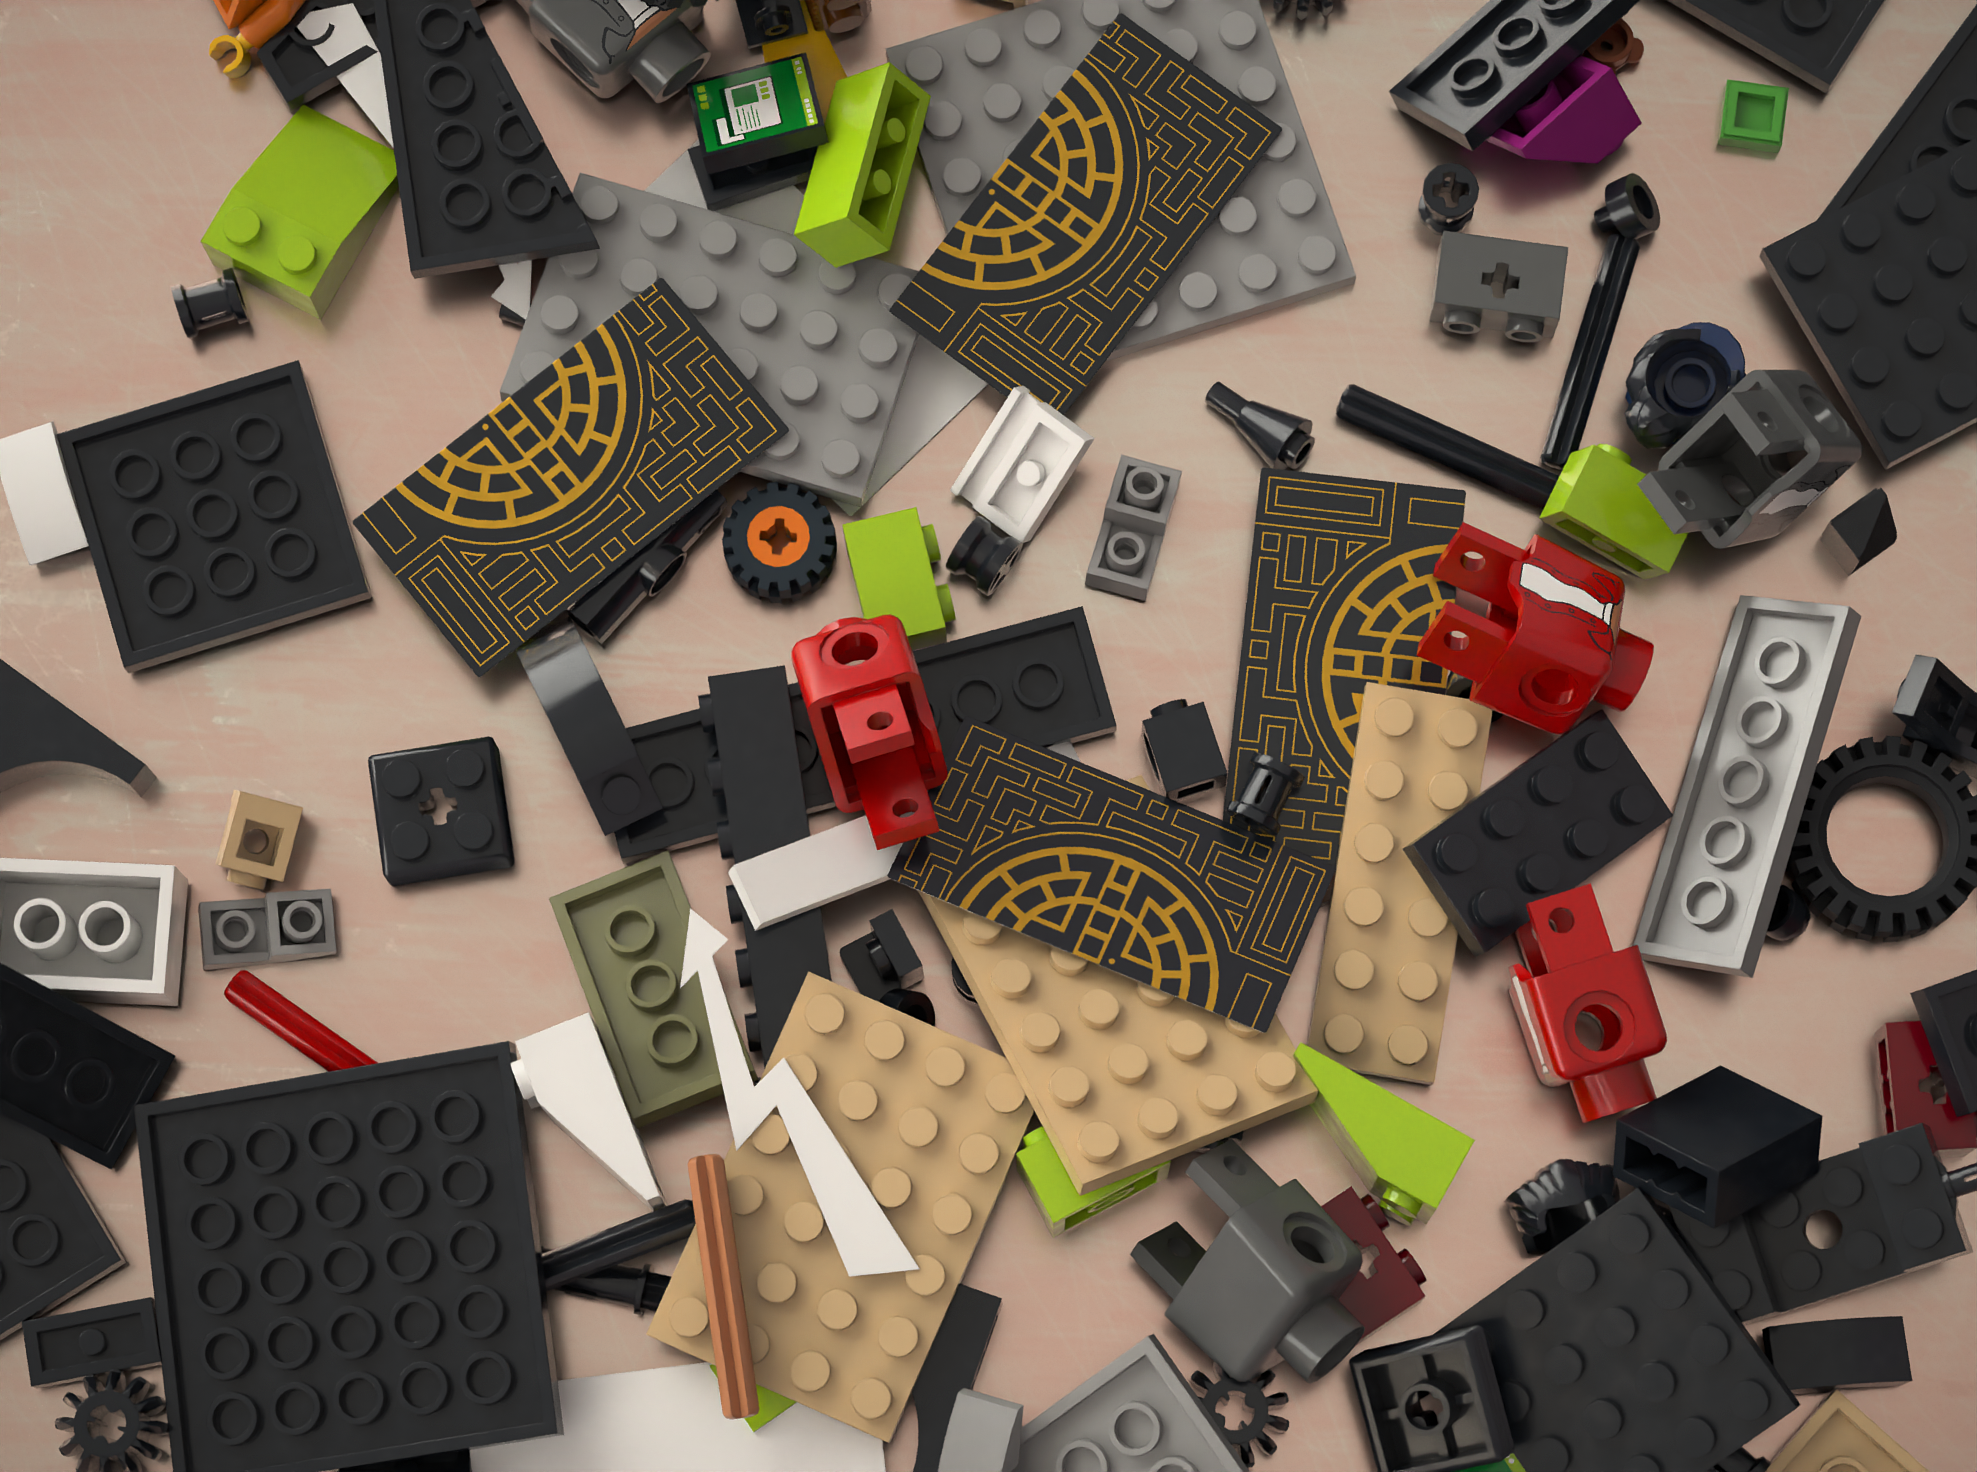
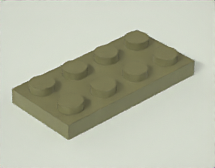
[549,850,759,1129]

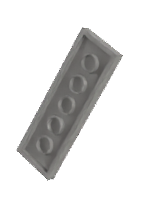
[1633,595,1861,978]

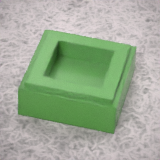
[1717,79,1789,153]

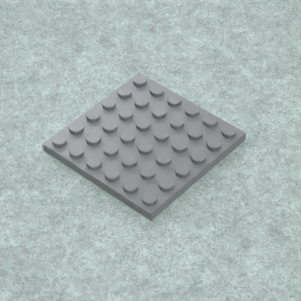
[886,0,1356,394]

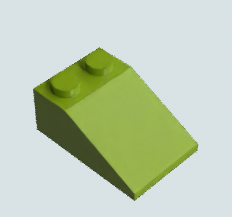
[201,104,399,320]
[1293,1042,1475,1226]

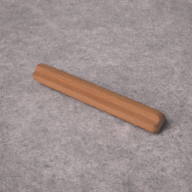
[687,1154,759,1420]

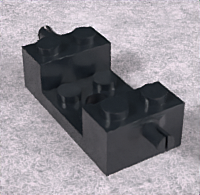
[1669,1123,1977,1326]

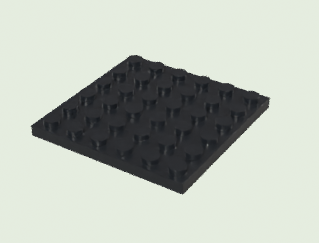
[134,1041,564,1472]

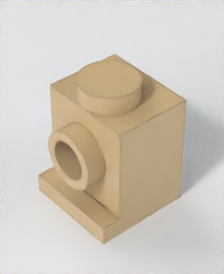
[215,789,303,890]

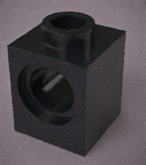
[1141,699,1228,801]

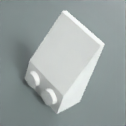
[510,1012,667,1212]

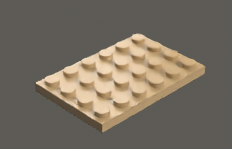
[918,775,1318,1196]
[646,972,1035,1443]

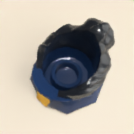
[1625,322,1746,449]

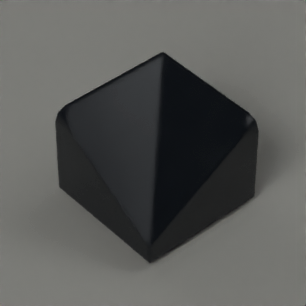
[1821,488,1897,576]

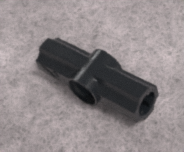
[564,489,728,644]

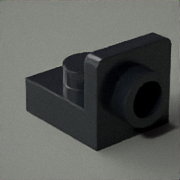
[839,909,924,1002]

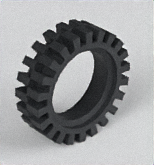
[1785,736,1977,942]

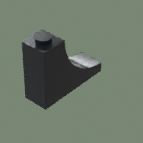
[0,659,157,798]
[912,1284,1003,1472]

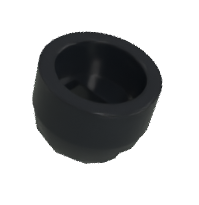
[1766,885,1811,941]

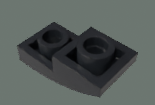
[1762,1316,1912,1394]

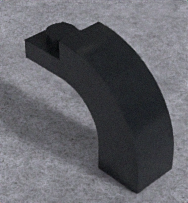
[515,616,663,836]
[1892,654,1977,779]

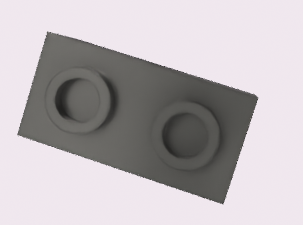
[1429,231,1569,342]

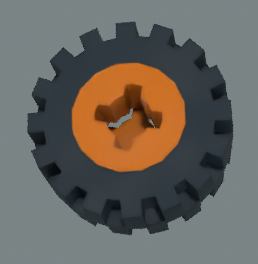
[722,482,837,604]

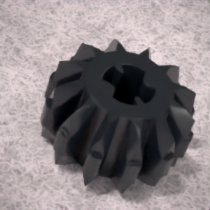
[1190,1362,1289,1468]
[55,1369,169,1472]

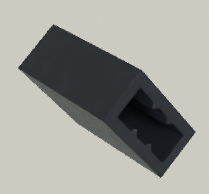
[1613,1065,1823,1229]

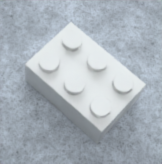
[0,858,188,1006]

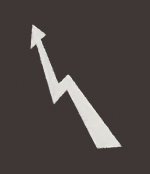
[297,3,532,319]
[680,908,919,1277]

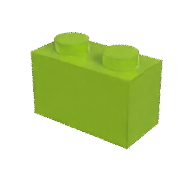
[1539,444,1688,580]
[842,507,956,650]

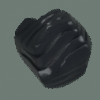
[1504,1159,1621,1255]

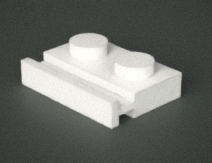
[950,386,1095,543]

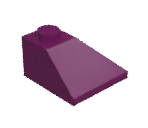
[1486,55,1642,164]

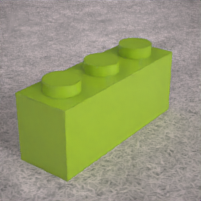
[794,62,931,268]

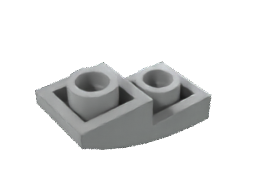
[1085,455,1182,601]
[198,888,336,970]
[938,1388,1024,1472]

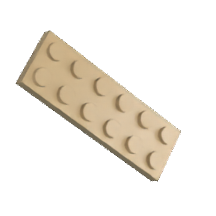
[1307,682,1493,1085]

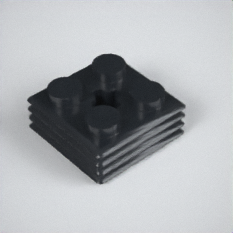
[368,736,515,886]
[1349,1325,1515,1472]

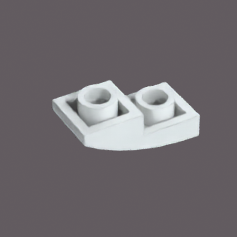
[0,421,89,566]

